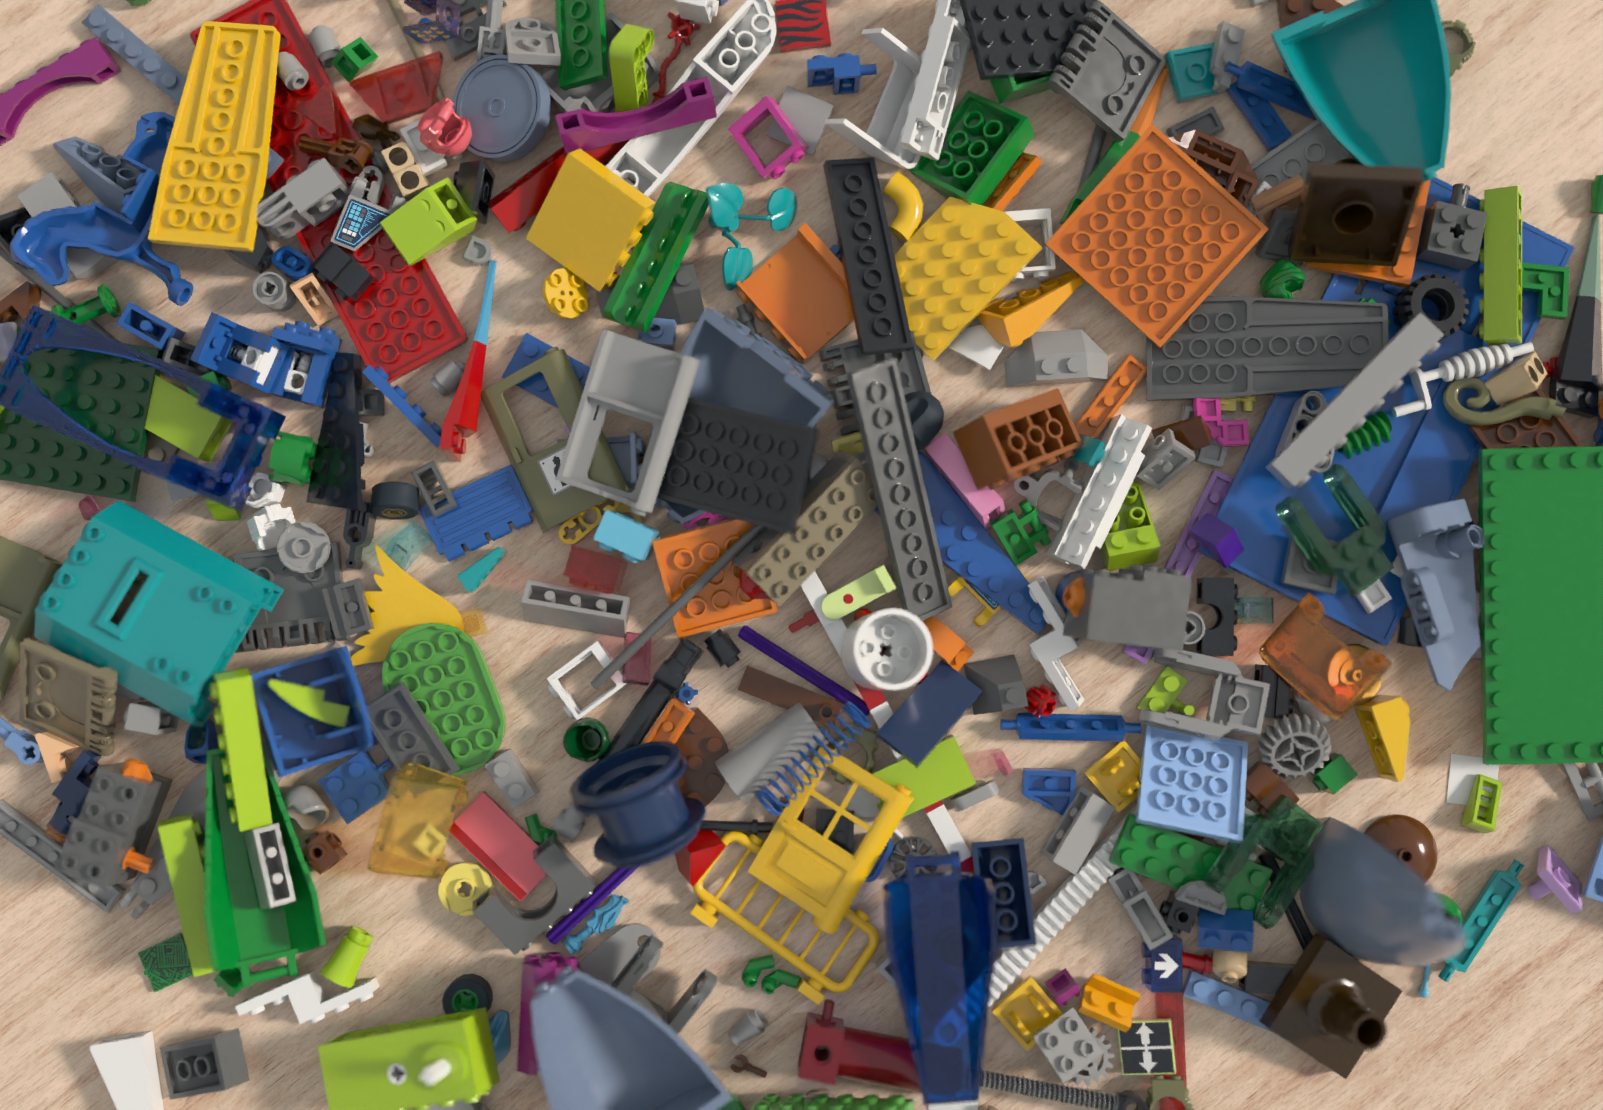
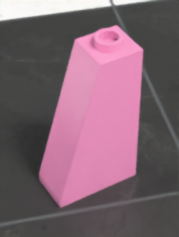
[925,433,1005,531]

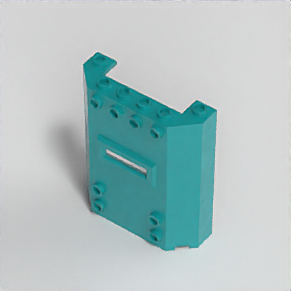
[34,501,285,727]

